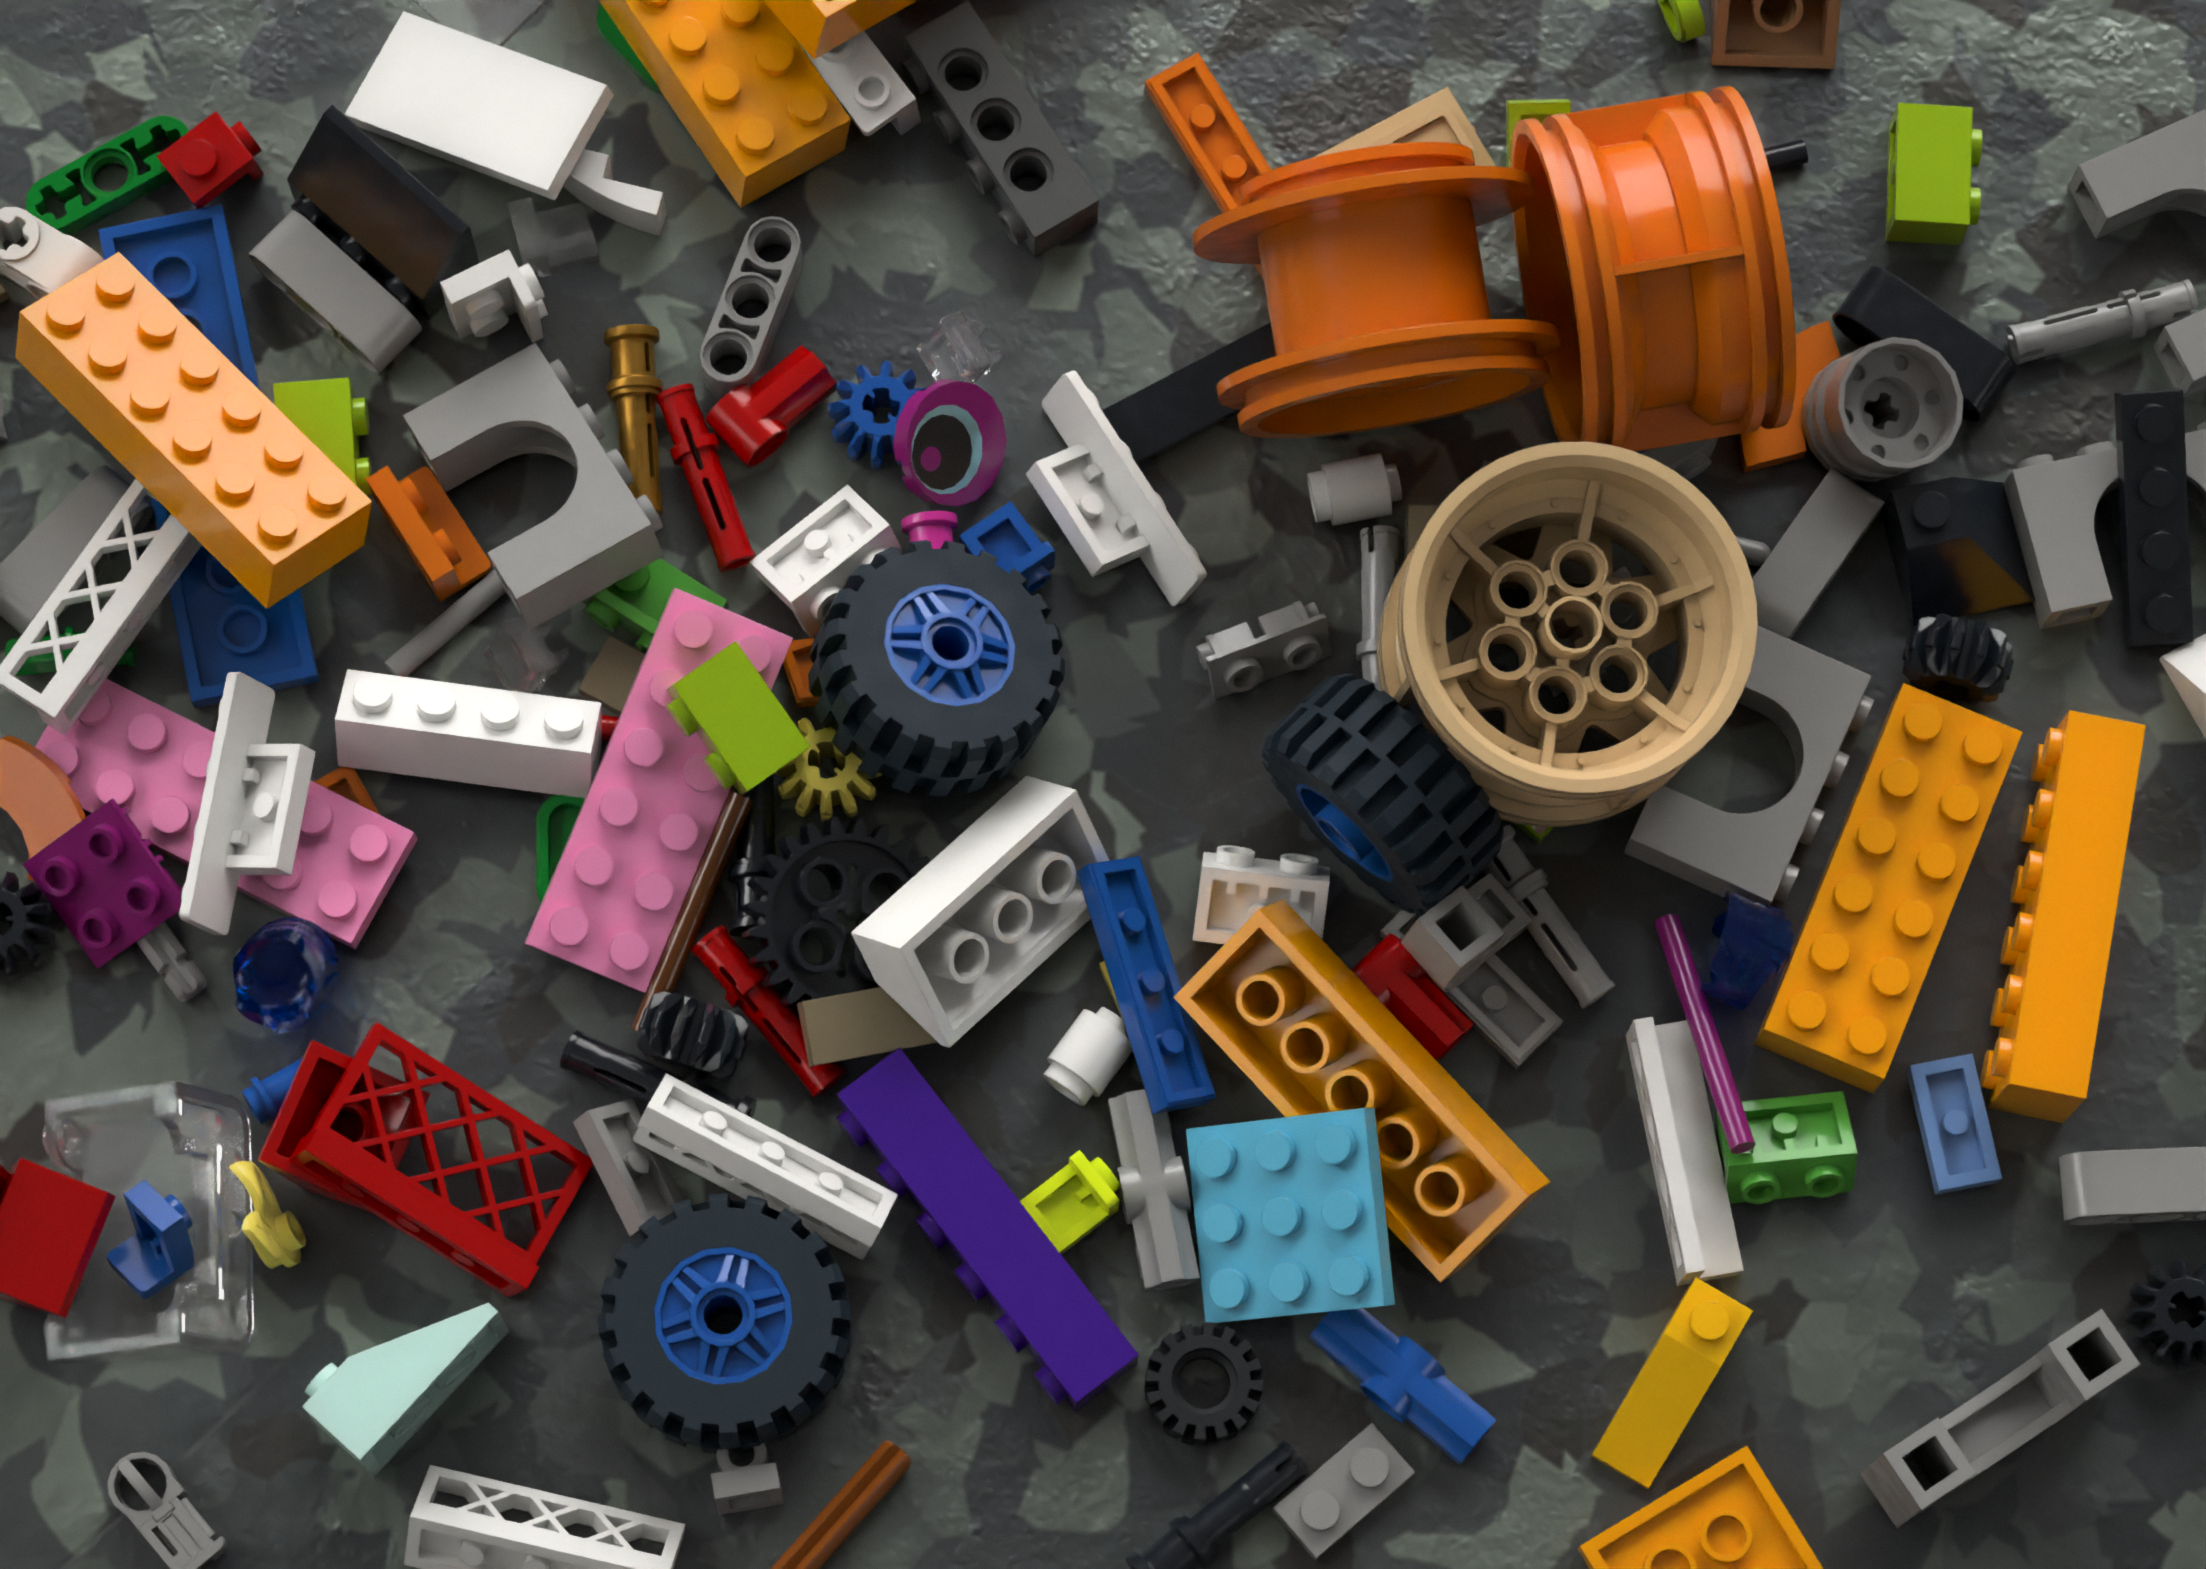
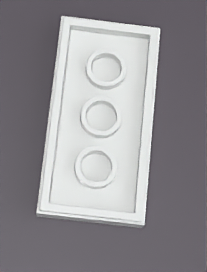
[344,11,614,200]

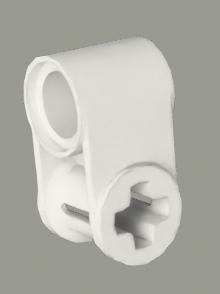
[0,207,104,300]

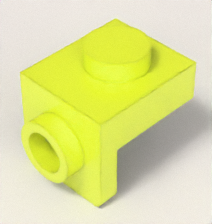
[1020,1150,1121,1255]

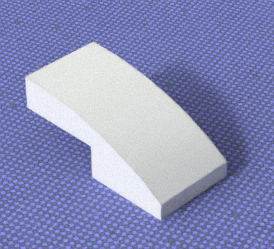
[563,149,667,236]

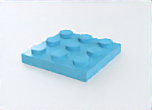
[1186,1108,1395,1323]

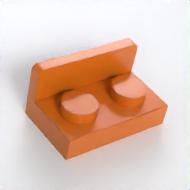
[366,465,492,602]

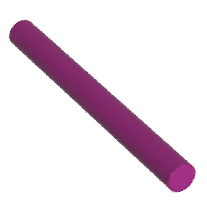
[1655,914,1756,1154]

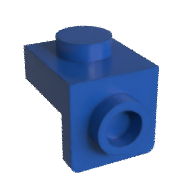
[959,501,1055,595]
[107,1179,198,1299]

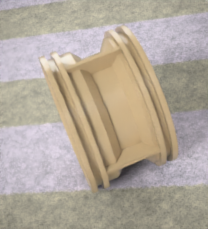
[1377,442,1758,827]

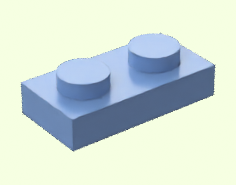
[1906,1053,2002,1195]

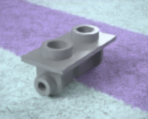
[1196,600,1332,700]

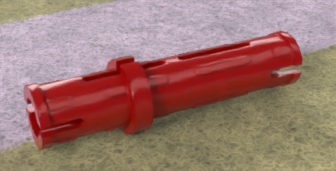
[655,383,756,572]
[691,925,846,1099]

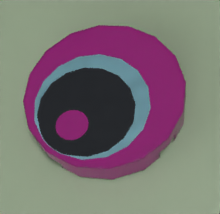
[893,379,1007,507]

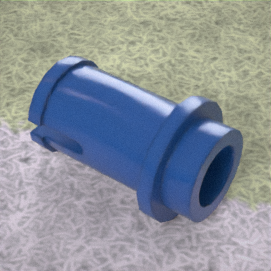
[241,1055,304,1125]

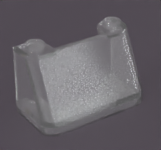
[42,1081,254,1364]

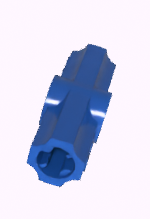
[1309,1308,1496,1465]

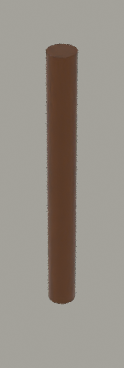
[630,791,754,1032]

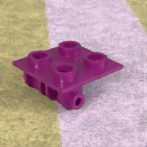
[23,798,183,969]

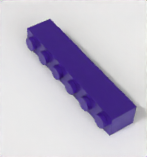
[836,1047,1139,1412]

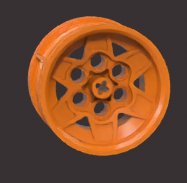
[1510,86,1796,452]

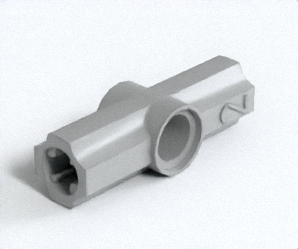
[1108,1089,1200,1292]

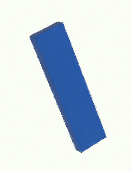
[1077,856,1217,1114]

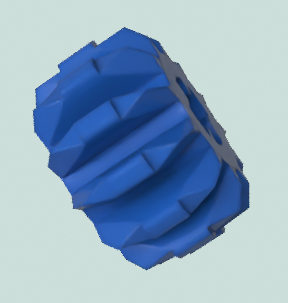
[828,360,927,470]

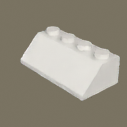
[851,776,1109,1048]

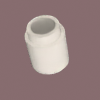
[1307,453,1402,526]
[1043,1007,1133,1106]

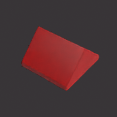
[257,1040,430,1212]
[0,1158,116,1319]

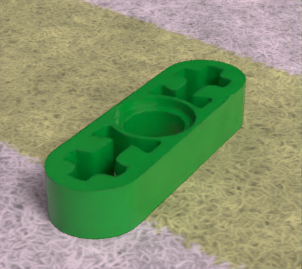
[25,115,189,236]

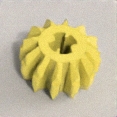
[774,718,882,823]

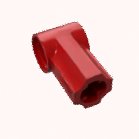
[706,345,837,468]
[1351,933,1474,1062]

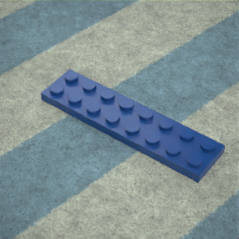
[98,204,320,708]

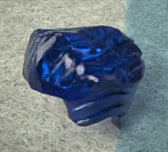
[1700,891,1794,1011]
[233,917,339,1033]

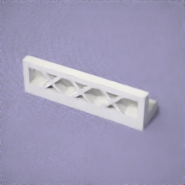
[0,478,202,735]
[1626,1017,1744,1286]
[632,1073,898,1261]
[404,1465,685,1569]

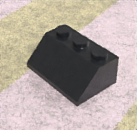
[287,104,479,320]

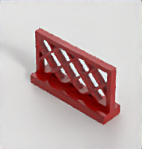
[289,1022,593,1298]

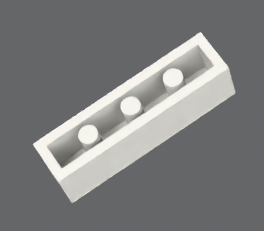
[335,669,602,799]

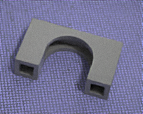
[2068,109,2206,399]
[403,342,663,630]
[2004,421,2206,630]
[1624,626,1874,915]
[1860,1309,2140,1529]

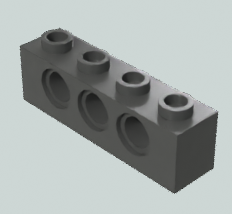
[901,0,1099,258]

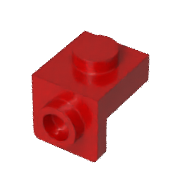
[156,111,264,209]

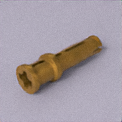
[603,324,663,516]

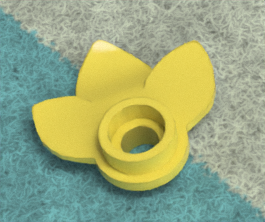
[229,1161,306,1269]

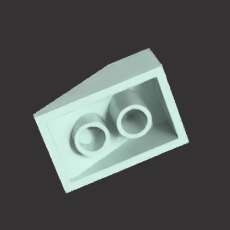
[302,1303,509,1477]

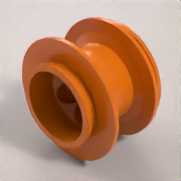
[1192,142,1561,438]

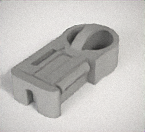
[107,1452,228,1569]

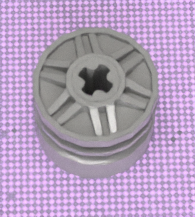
[1801,337,1963,484]

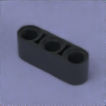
[1832,266,2016,422]

